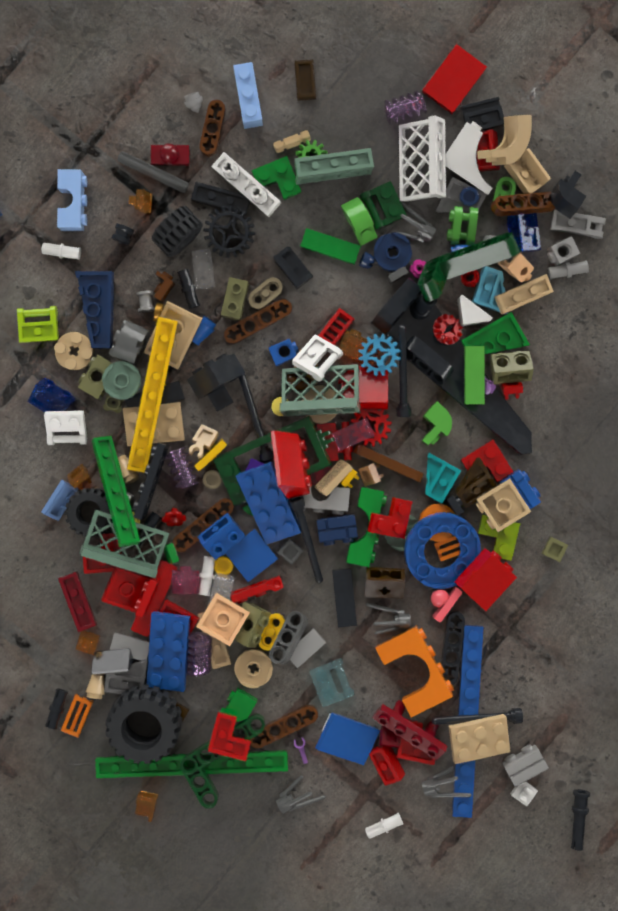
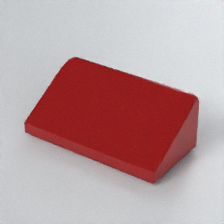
[476,129,500,171]
[369,745,405,786]

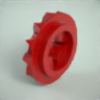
[433,314,463,345]

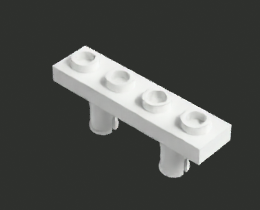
[211,152,281,217]

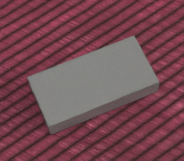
[290,628,326,668]
[110,632,149,661]

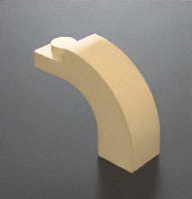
[477,115,532,166]

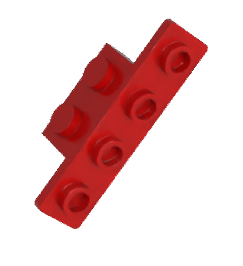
[131,560,178,637]

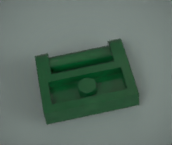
[359,181,407,230]

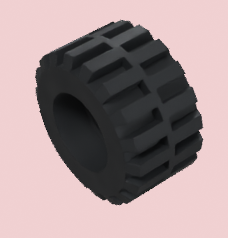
[151,206,203,257]
[65,488,113,537]

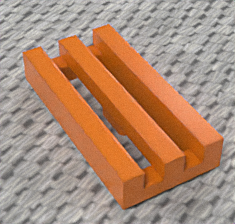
[434,536,460,561]
[61,694,94,738]

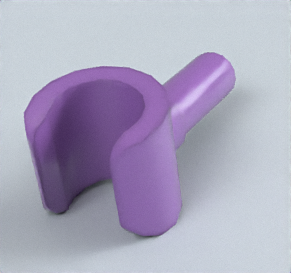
[485,377,496,395]
[294,737,308,764]

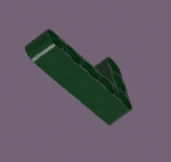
[418,232,520,302]
[180,714,265,809]

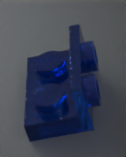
[507,213,541,252]
[27,378,76,413]

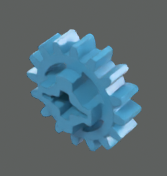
[358,334,401,376]

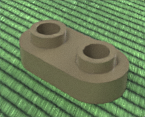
[248,277,283,310]

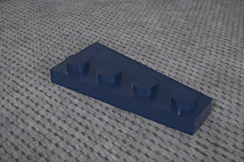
[75,271,114,349]

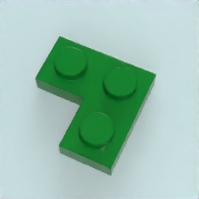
[252,156,301,200]

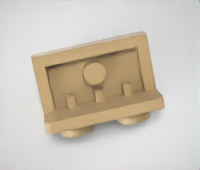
[504,148,551,194]

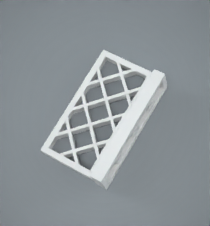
[399,116,446,202]

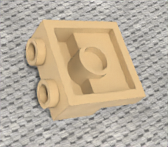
[476,479,531,532]

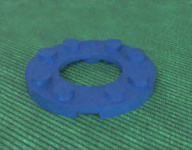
[404,512,481,589]

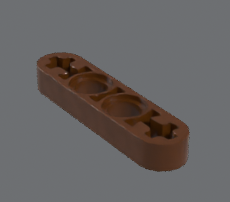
[491,192,555,216]
[224,299,292,344]
[353,444,425,483]
[172,498,234,552]
[250,704,318,748]

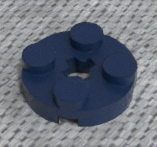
[374,232,412,272]

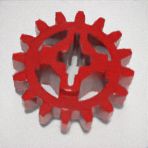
[350,409,392,447]

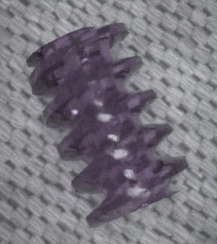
[384,90,427,124]
[165,447,200,489]
[187,632,212,677]

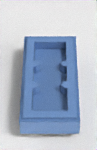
[41,480,79,521]

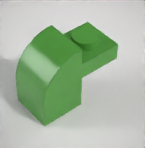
[341,197,377,246]
[421,401,452,445]

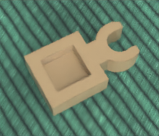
[189,424,219,459]

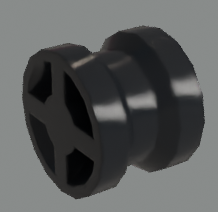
[111,223,134,245]

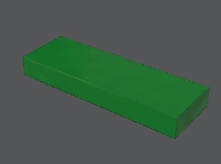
[300,228,361,265]

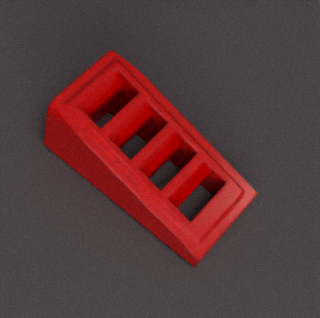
[318,308,355,346]

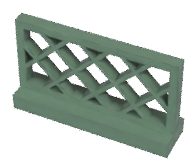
[280,364,360,416]
[79,509,169,578]

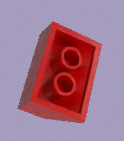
[271,431,312,499]

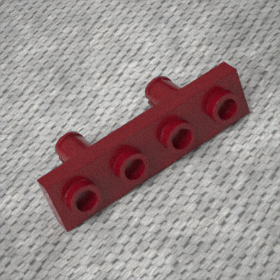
[372,700,448,760]

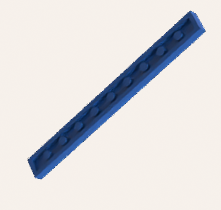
[452,625,484,818]

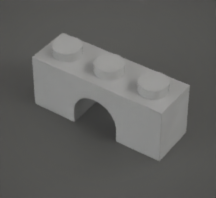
[303,487,350,515]

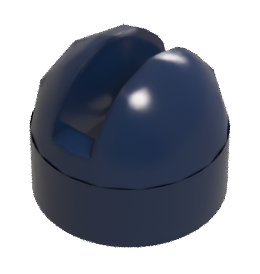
[359,252,375,269]

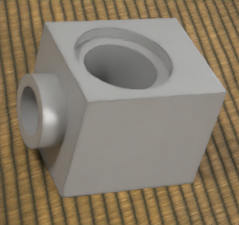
[547,236,580,266]

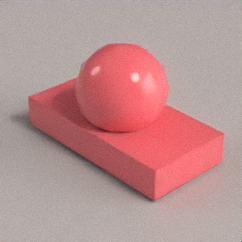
[431,586,463,622]

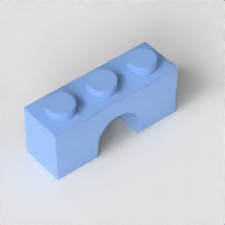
[233,62,263,129]
[57,169,87,231]

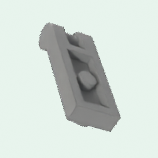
[550,209,606,239]

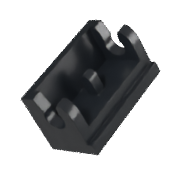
[273,246,313,290]

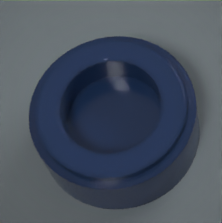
[459,187,479,207]

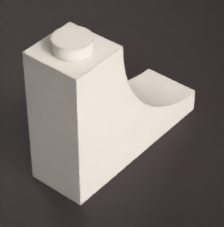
[445,121,492,195]

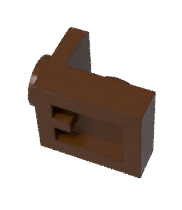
[154,271,175,303]

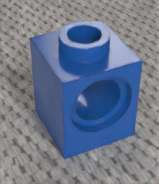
[269,338,299,367]

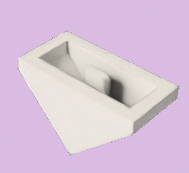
[457,295,492,326]

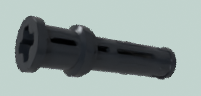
[571,789,590,851]

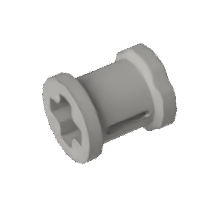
[136,290,155,312]

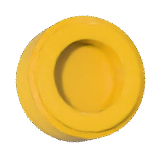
[214,556,233,576]

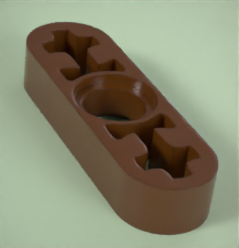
[200,100,226,157]

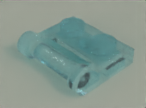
[309,658,355,707]

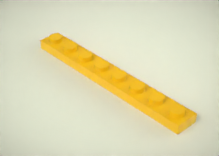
[127,317,178,473]

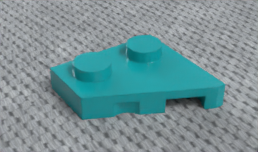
[425,453,461,504]

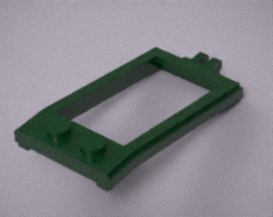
[214,416,335,507]

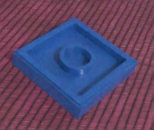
[226,529,278,582]

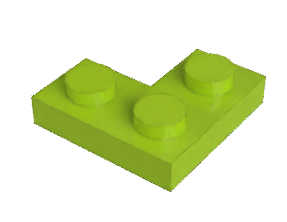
[478,515,520,561]

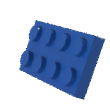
[236,462,301,545]
[147,611,191,692]

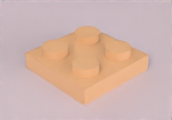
[196,592,250,646]

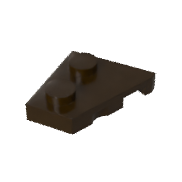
[454,457,497,509]

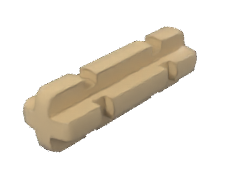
[273,130,311,153]

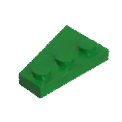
[461,312,530,355]

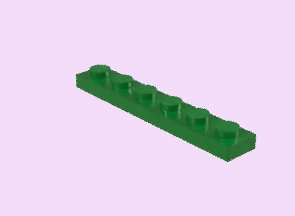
[92,436,140,547]

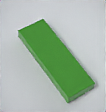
[464,346,485,404]

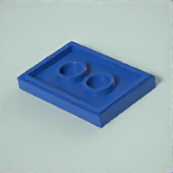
[315,712,380,765]

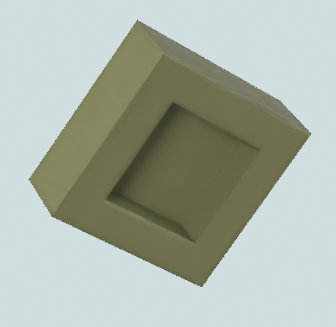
[541,536,568,562]

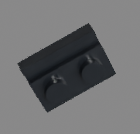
[461,97,504,131]

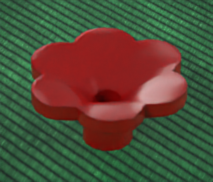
[162,508,186,526]

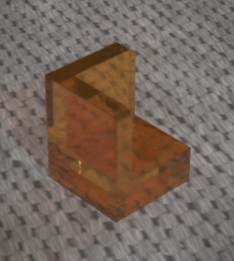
[135,791,159,822]

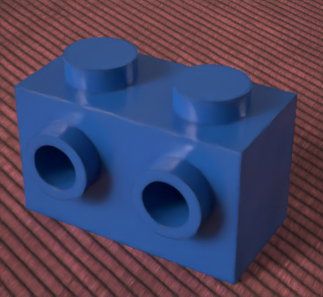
[197,513,245,560]

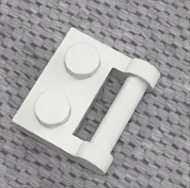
[293,335,343,382]
[44,411,87,445]

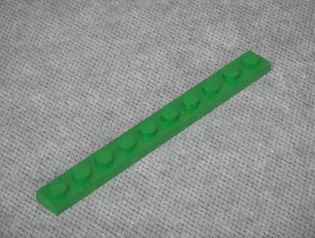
[95,750,288,778]

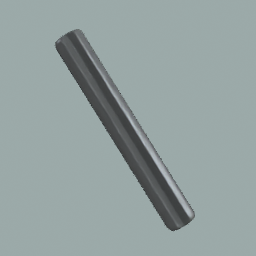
[118,151,189,193]

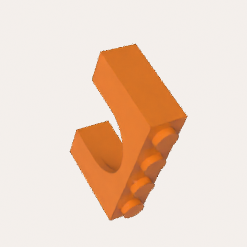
[375,625,454,718]

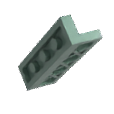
[294,148,374,185]

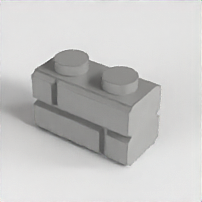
[502,745,549,787]

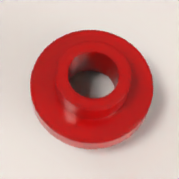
[461,270,480,287]

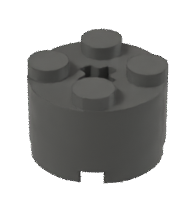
[109,320,150,365]

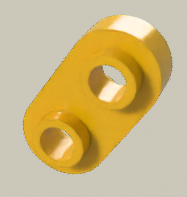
[259,613,285,650]

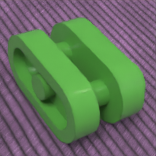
[447,206,478,245]

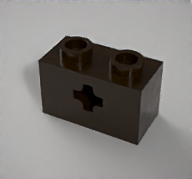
[365,567,405,599]

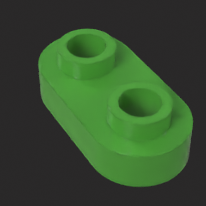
[492,177,516,207]

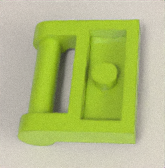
[17,306,59,343]

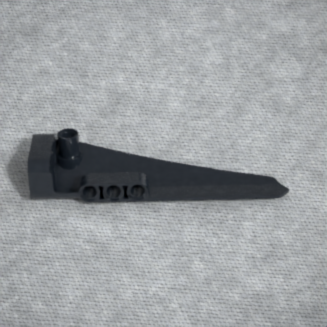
[371,277,532,455]

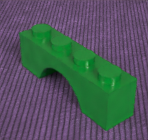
[346,487,387,567]

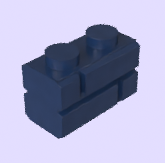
[316,514,358,546]

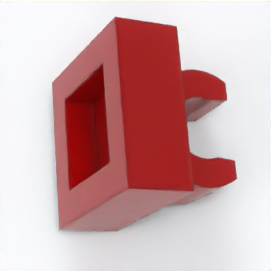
[500,382,523,400]

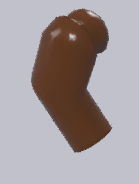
[287,374,311,391]

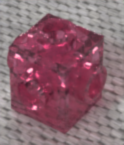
[171,566,200,595]

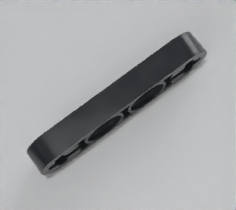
[441,611,465,685]

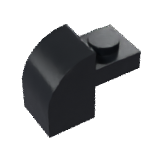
[551,170,586,219]

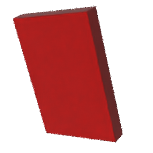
[422,44,487,114]

